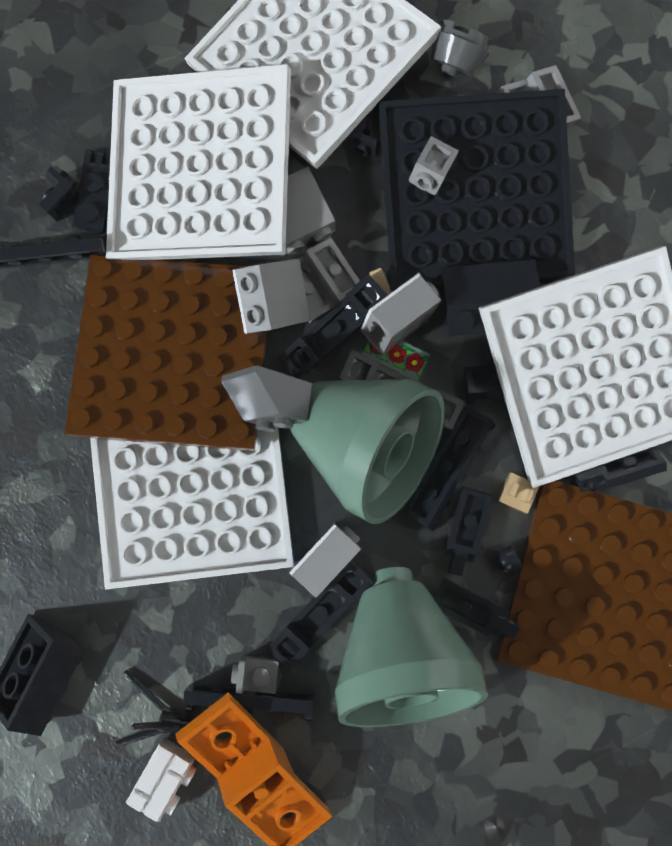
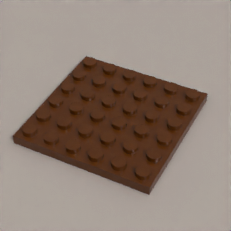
[64,255,268,451]
[496,481,672,711]

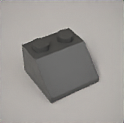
[221,365,312,432]

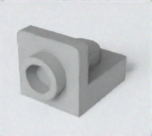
[409,136,459,195]
[231,656,279,694]

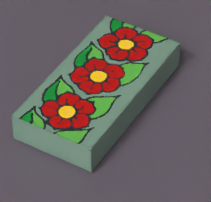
[362,341,431,381]

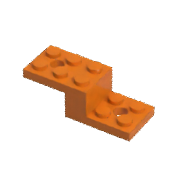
[176,692,332,846]

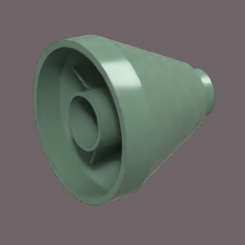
[291,379,445,524]
[335,567,488,727]

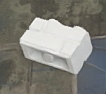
[126,738,197,822]

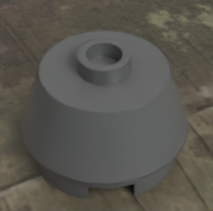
[431,19,491,77]

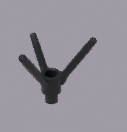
[115,670,192,747]

